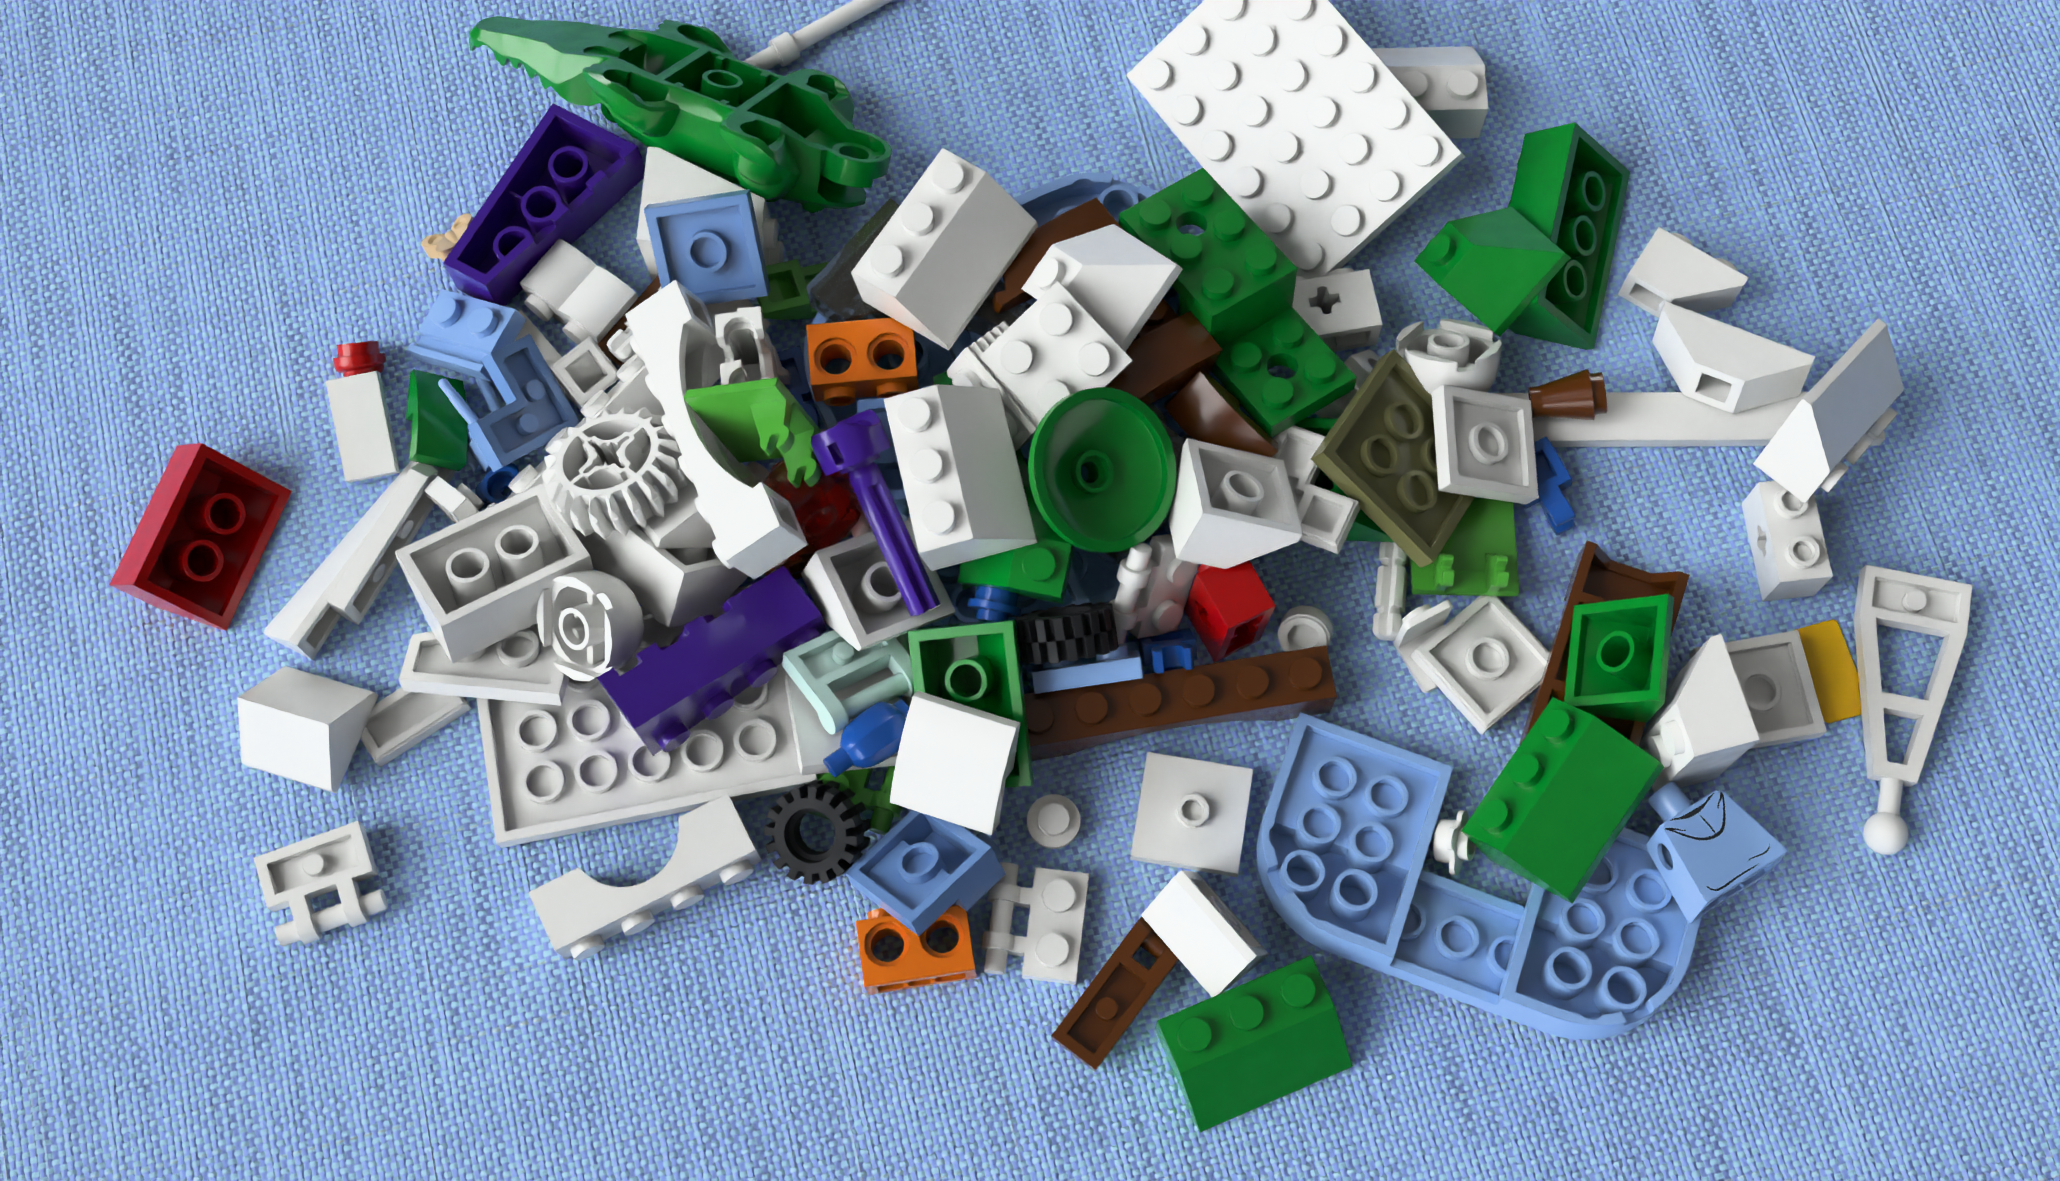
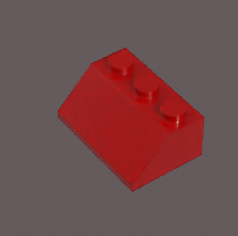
[109,443,292,631]

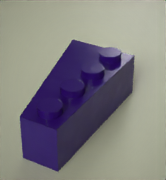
[443,103,645,306]

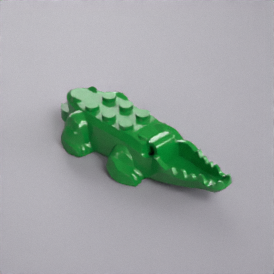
[469,16,892,213]

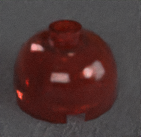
[762,460,861,561]

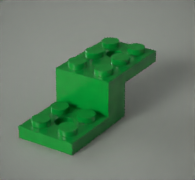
[1118,168,1357,438]

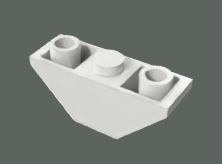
[1652,302,1815,414]

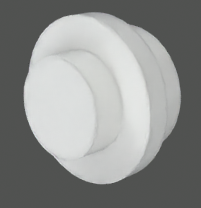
[1027,794,1081,849]

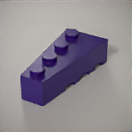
[597,566,827,756]

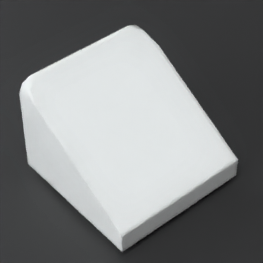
[549,336,620,409]

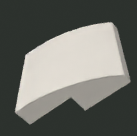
[890,691,1020,836]

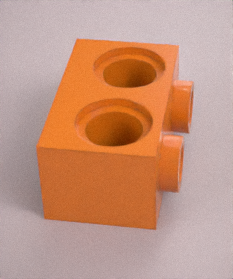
[806,318,919,406]
[856,903,977,995]

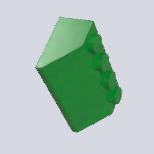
[1508,122,1630,350]

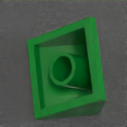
[1564,594,1674,723]

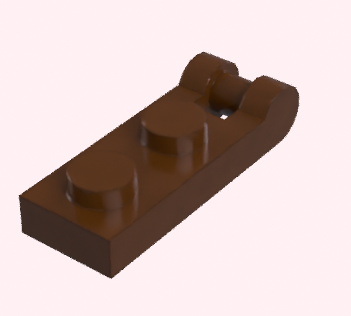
[1051,916,1180,1073]

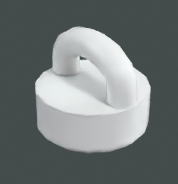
[1278,605,1333,652]

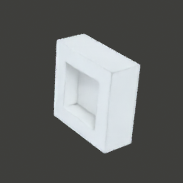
[423,476,484,523]

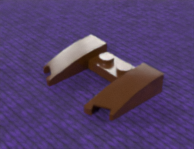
[992,197,1223,405]

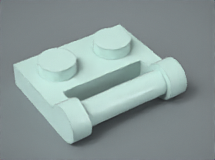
[782,630,915,735]

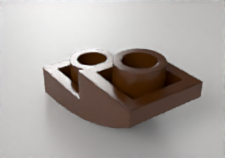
[1164,367,1278,457]

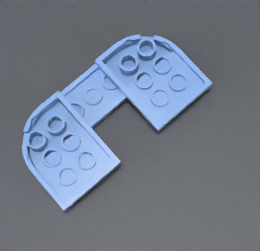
[1256,712,1702,1040]

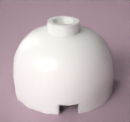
[1396,319,1502,395]
[536,570,644,681]

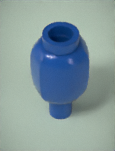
[823,699,909,778]

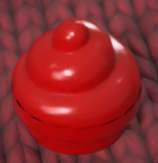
[333,341,386,377]

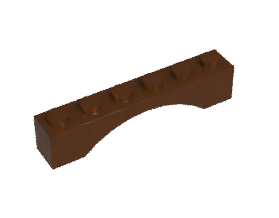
[1024,645,1337,761]

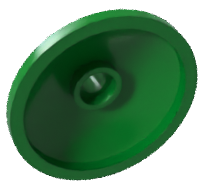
[1028,387,1176,553]

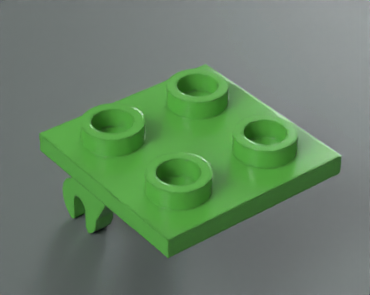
[684,377,822,489]
[1410,498,1519,597]

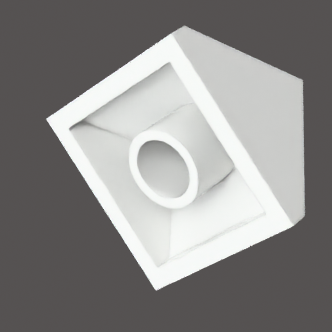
[237,666,379,794]
[1141,870,1270,997]

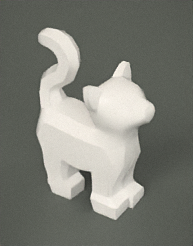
[715,306,791,385]

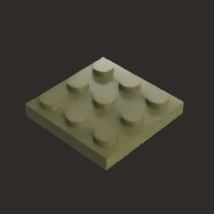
[1311,349,1475,568]

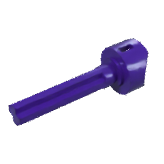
[811,409,941,616]

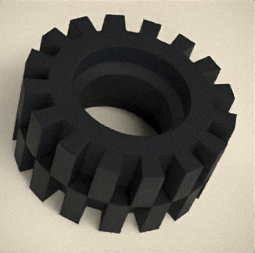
[1016,602,1119,664]
[764,780,871,885]

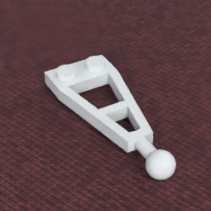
[1854,565,1973,855]

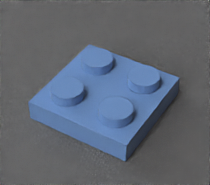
[644,189,771,305]

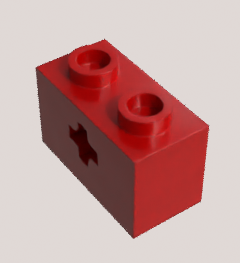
[1184,561,1276,663]

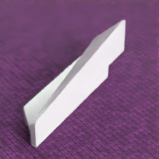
[264,461,456,660]

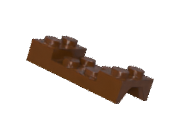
[1519,541,1690,747]

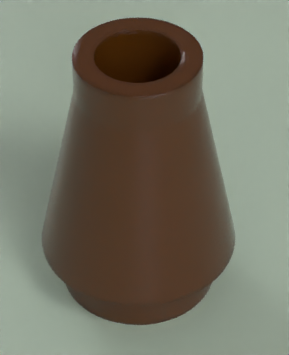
[1528,369,1607,420]

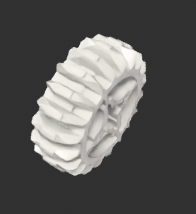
[541,405,687,539]

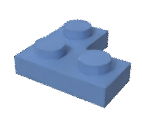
[467,334,580,472]

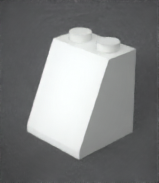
[636,147,784,281]

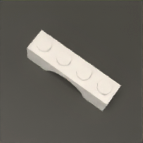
[528,793,762,960]

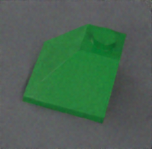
[1414,207,1571,337]
[957,486,1075,604]

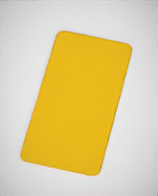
[1793,619,1862,723]

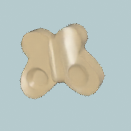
[421,213,473,262]

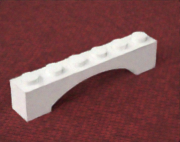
[625,279,808,580]

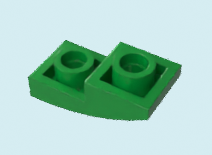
[406,369,468,471]

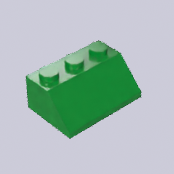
[908,620,1034,788]
[1461,697,1664,904]
[1155,955,1352,1133]

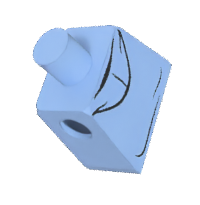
[1646,781,1788,923]

